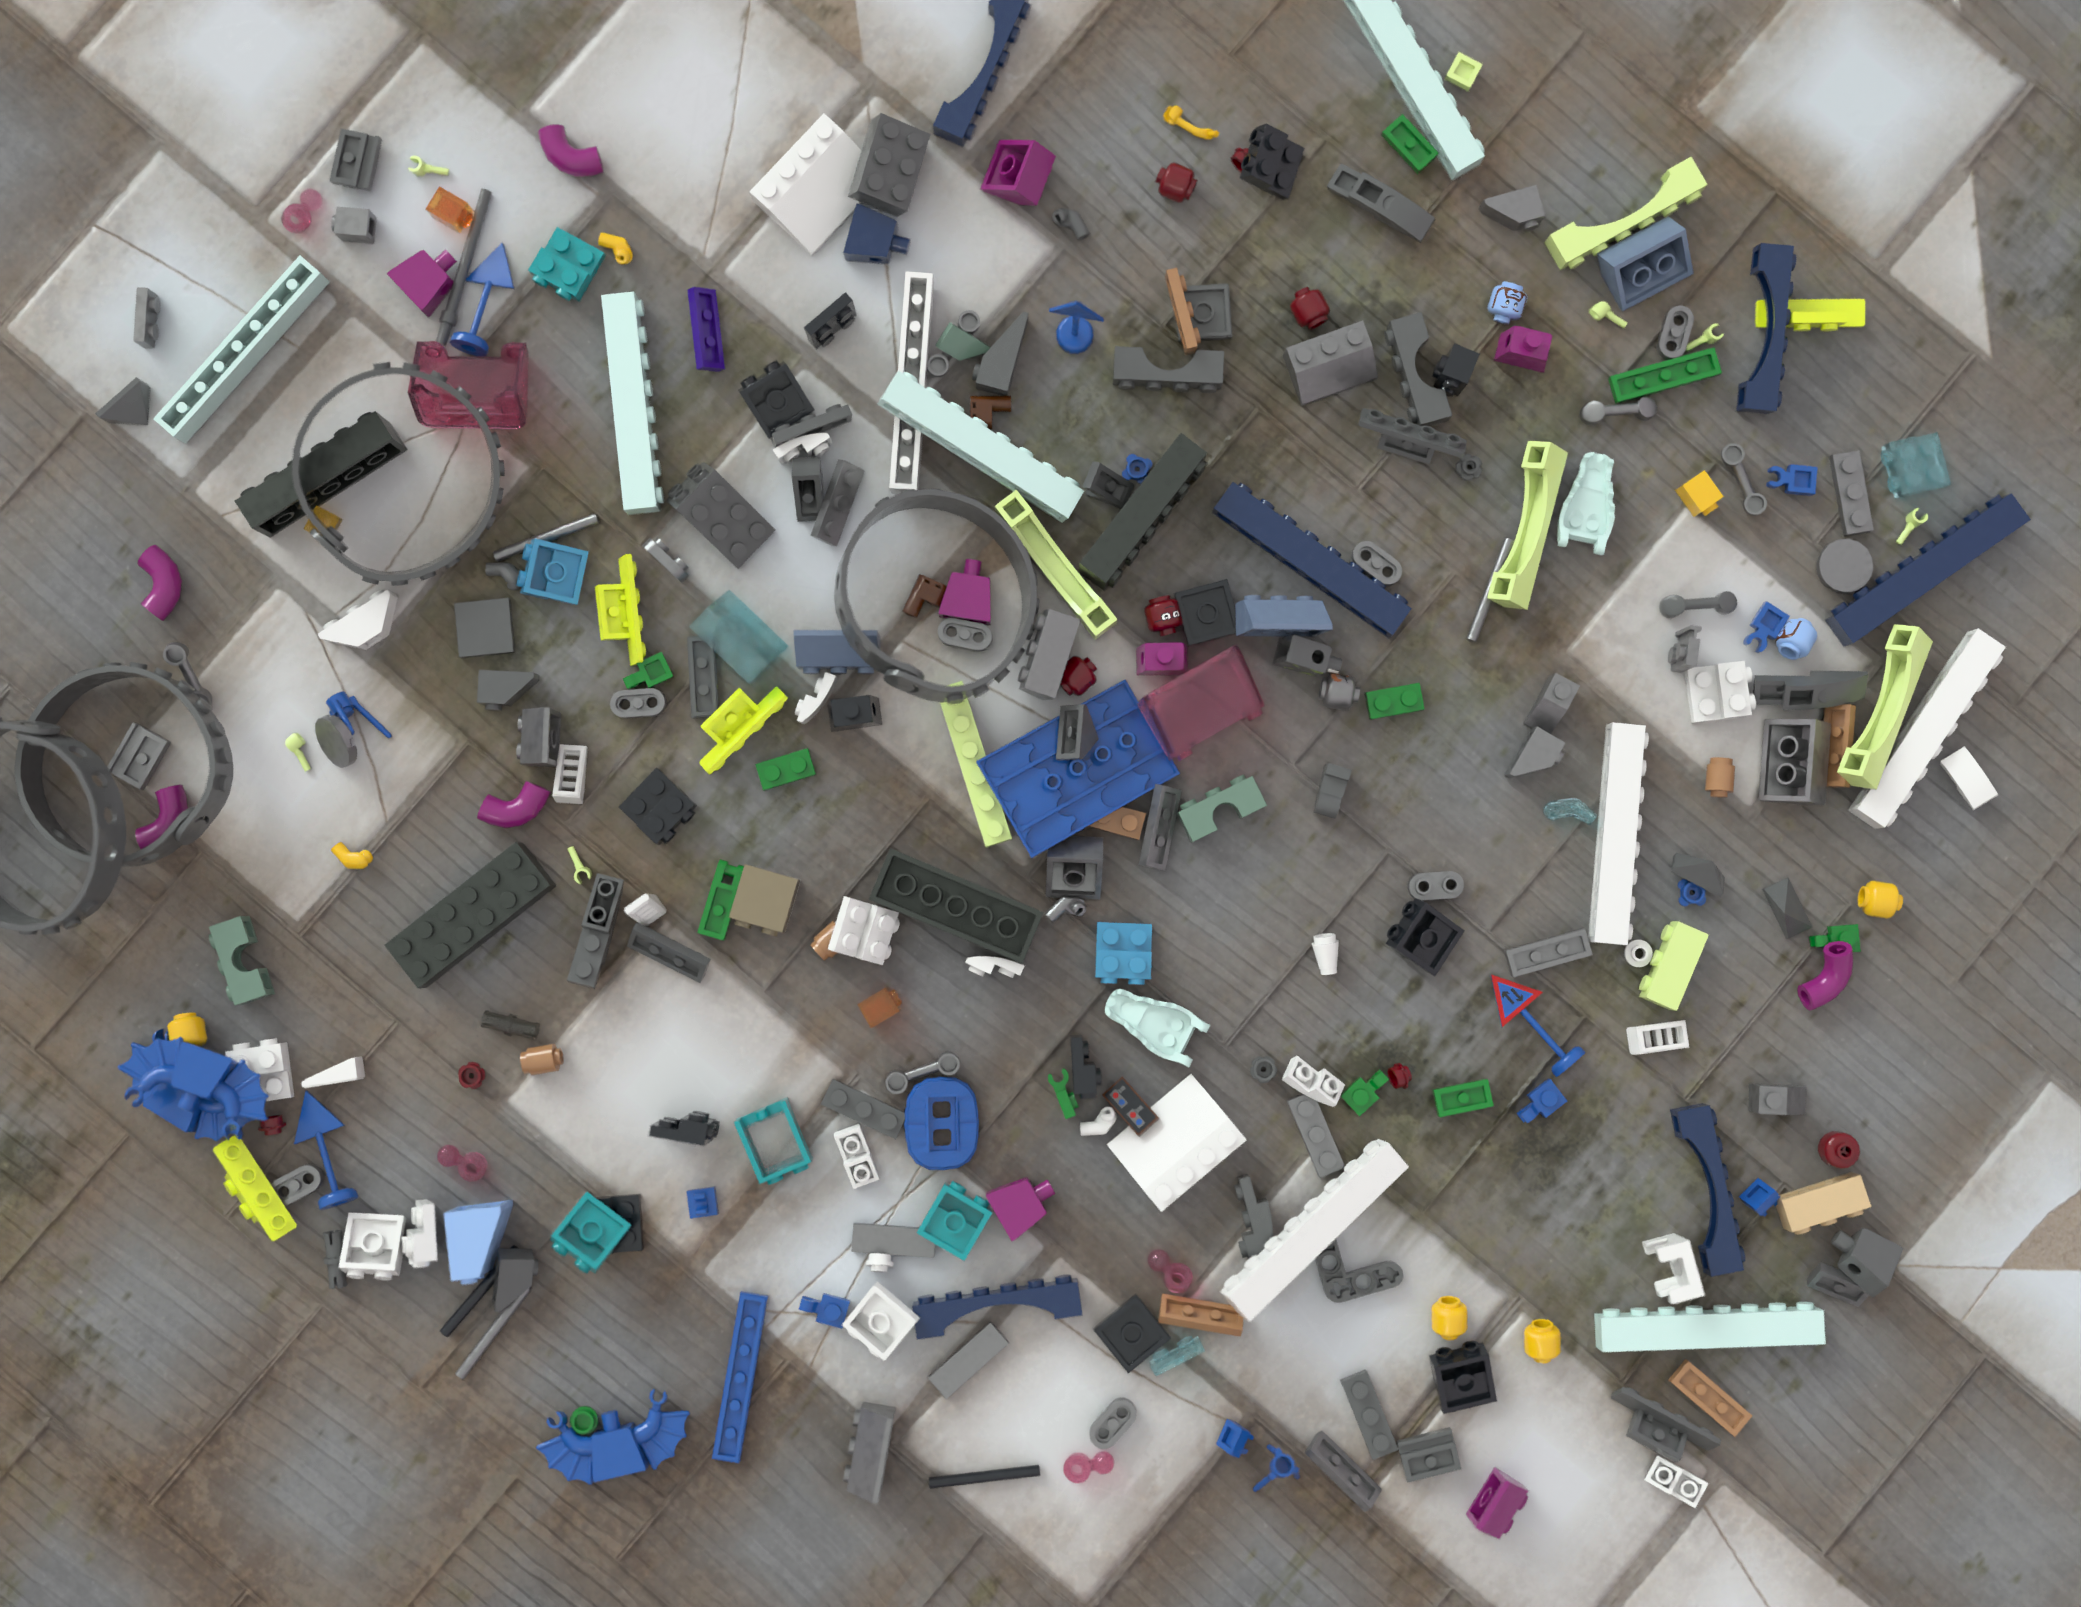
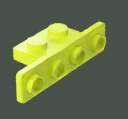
[1755,299,1865,331]
[595,554,646,666]
[699,687,788,775]
[213,1135,297,1242]

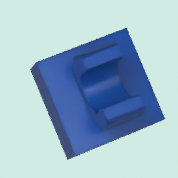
[1739,1178,1780,1216]
[686,1186,719,1219]
[1216,1419,1254,1458]

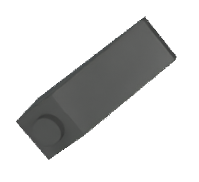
[972,312,1029,396]

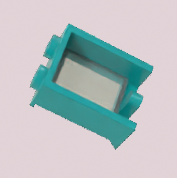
[734,1097,813,1185]

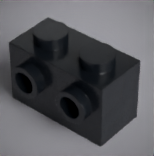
[1432,343,1480,397]

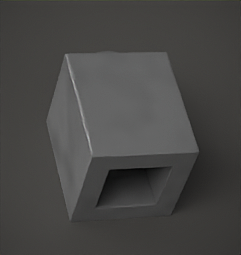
[331,207,377,244]

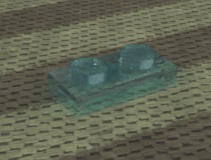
[1149,1336,1205,1377]

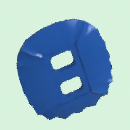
[904,1077,979,1171]

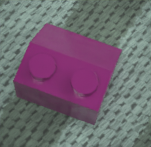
[980,140,1056,206]
[1466,1467,1529,1539]

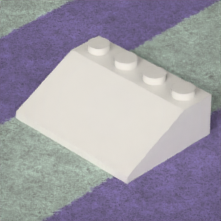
[750,113,862,256]
[1107,1074,1246,1212]

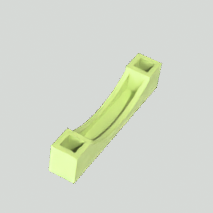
[1544,157,1708,270]
[1487,441,1568,610]
[995,490,1117,640]
[1837,624,1933,790]
[940,681,1012,848]

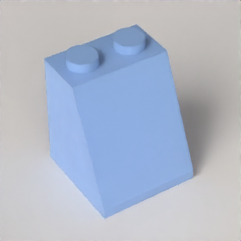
[444,1200,513,1284]

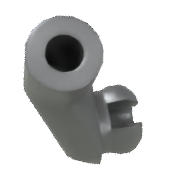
[1045,896,1086,923]

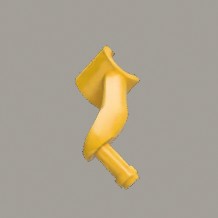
[1163,106,1219,140]

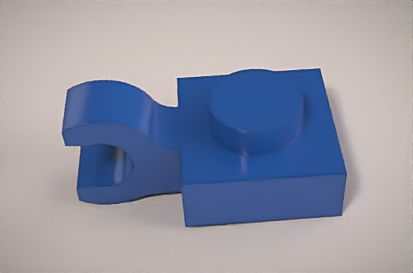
[1516,1079,1567,1123]
[799,1293,850,1329]

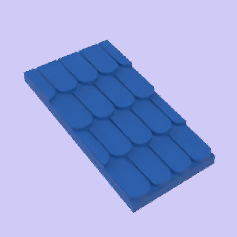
[976,679,1181,858]

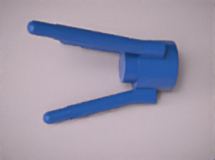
[326,691,392,738]
[1253,1444,1300,1492]

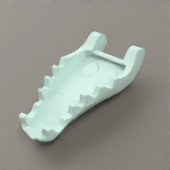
[1557,452,1615,555]
[1105,989,1210,1067]

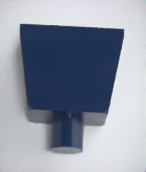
[843,203,911,264]

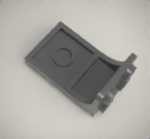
[666,462,775,569]

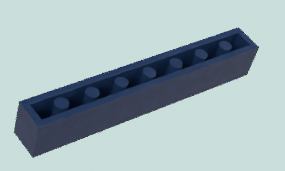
[1212,482,1412,639]
[1825,493,2031,647]

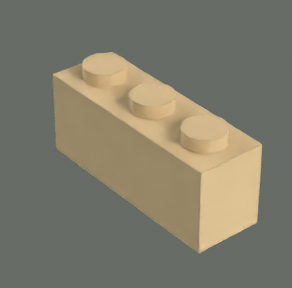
[1776,1172,1871,1235]

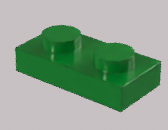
[1381,114,1439,174]
[1365,683,1425,720]
[755,748,817,791]
[1432,1079,1494,1117]

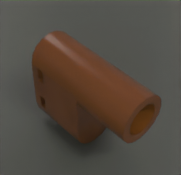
[970,396,1011,430]
[902,574,947,618]

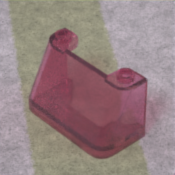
[407,341,529,429]
[1137,644,1265,761]

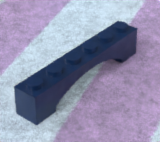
[933,0,1031,147]
[1736,243,1796,414]
[1670,1103,1746,1277]
[912,1275,1082,1340]

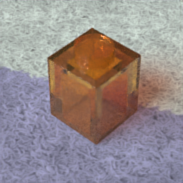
[426,186,474,233]
[857,987,902,1028]

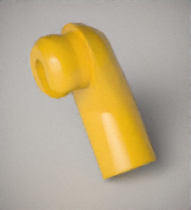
[598,232,633,265]
[331,842,373,869]

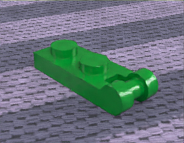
[697,859,744,941]

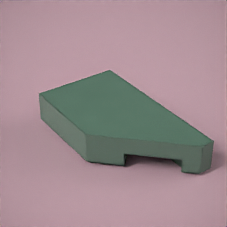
[935,322,991,361]

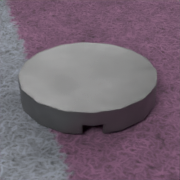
[1816,539,1873,594]
[315,714,357,768]

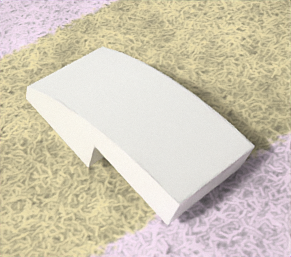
[773,433,832,464]
[795,672,838,725]
[1940,746,1998,811]
[965,956,1025,978]
[1282,1056,1345,1107]
[834,1123,879,1189]
[1644,1455,1708,1508]

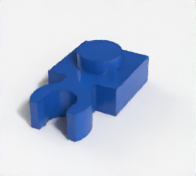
[1766,464,1818,496]
[1743,601,1790,653]

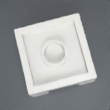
[1642,1233,1704,1304]

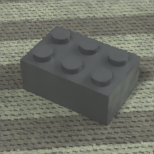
[848,113,931,217]

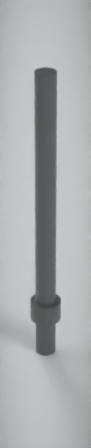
[436,189,492,346]

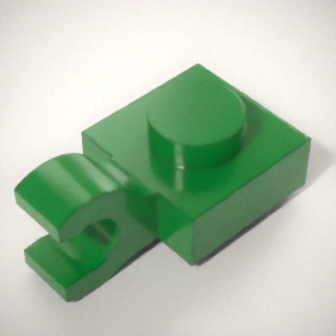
[623,652,674,690]
[1809,924,1861,952]
[1048,1068,1079,1119]
[1340,1069,1389,1117]

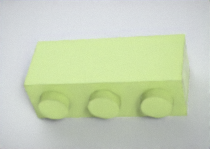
[1639,921,1709,1011]

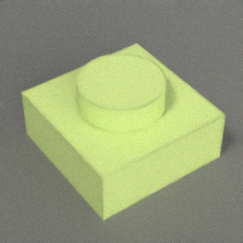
[1445,52,1483,91]

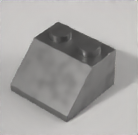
[516,707,561,767]
[1046,836,1103,900]

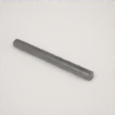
[493,513,599,562]
[1466,538,1514,643]
[455,1288,532,1380]

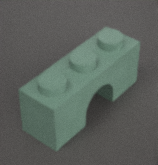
[1177,774,1267,843]
[209,916,275,1006]

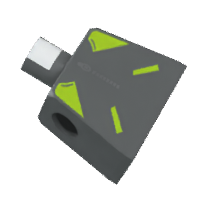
[1272,635,1342,676]

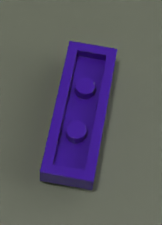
[687,287,725,372]

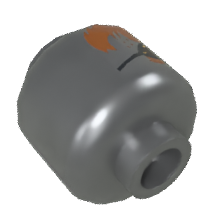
[1319,673,1360,711]

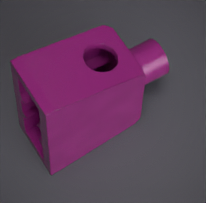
[386,249,457,318]
[1494,326,1553,373]
[938,559,991,625]
[1136,643,1188,675]
[985,1177,1056,1242]

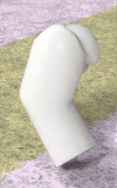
[1080,1106,1117,1136]

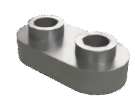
[1657,305,1694,360]
[642,538,689,583]
[1352,541,1402,586]
[938,618,992,652]
[610,688,667,718]
[1407,871,1464,900]
[271,1164,324,1206]
[1090,1398,1136,1449]

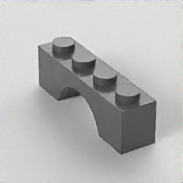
[1384,312,1452,426]
[1113,346,1224,393]

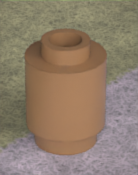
[1705,757,1735,798]
[810,921,838,961]
[520,1044,564,1075]

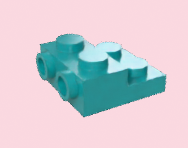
[528,227,606,302]
[916,1181,993,1261]
[550,1191,631,1274]

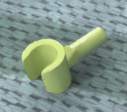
[408,156,449,177]
[1589,301,1627,328]
[1685,324,1724,352]
[1896,508,1928,545]
[285,733,311,772]
[568,846,592,884]

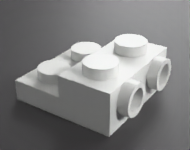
[1685,661,1756,723]
[828,896,900,965]
[225,1038,295,1101]
[401,1199,437,1268]
[339,1212,406,1281]
[842,1281,920,1361]

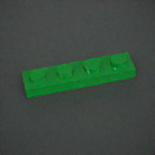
[1608,347,1722,404]

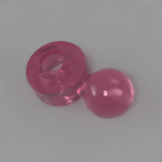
[281,189,322,233]
[437,1145,487,1182]
[1148,1249,1193,1293]
[1063,1451,1114,1483]

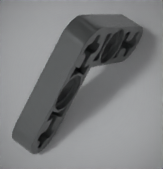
[1315,1239,1403,1303]

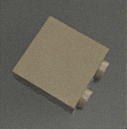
[729,864,801,936]

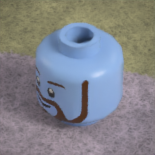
[1488,282,1527,324]
[1775,618,1818,660]

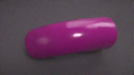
[538,124,604,177]
[137,545,182,621]
[477,781,551,828]
[135,785,188,849]
[1797,941,1853,1011]

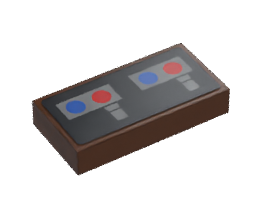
[1102,1077,1160,1137]

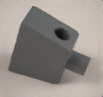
[1831,1228,1904,1298]

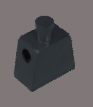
[827,695,883,732]

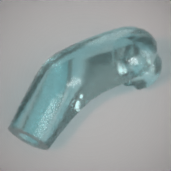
[1543,798,1597,825]

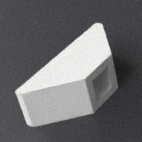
[318,590,398,650]

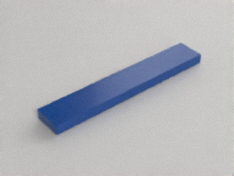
[712,1291,768,1463]

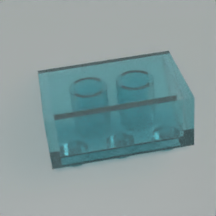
[689,590,789,685]

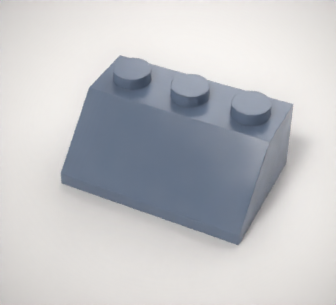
[1597,216,1693,311]
[1235,595,1333,637]
[794,630,881,674]

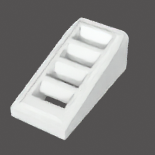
[552,744,588,804]
[624,894,666,926]
[1626,1020,1689,1055]
[302,1056,365,1088]

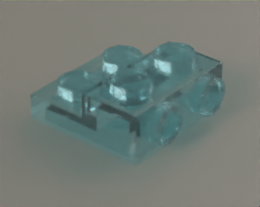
[1881,432,1951,499]

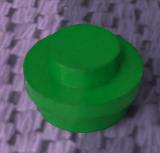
[570,1406,599,1435]

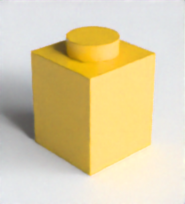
[1675,470,1724,517]

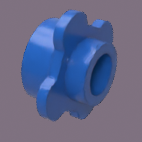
[1122,454,1152,484]
[1678,879,1706,906]

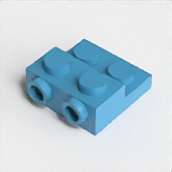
[516,538,589,605]
[1095,922,1152,985]

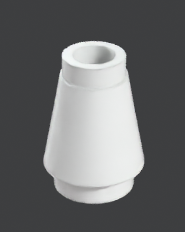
[1312,933,1339,975]

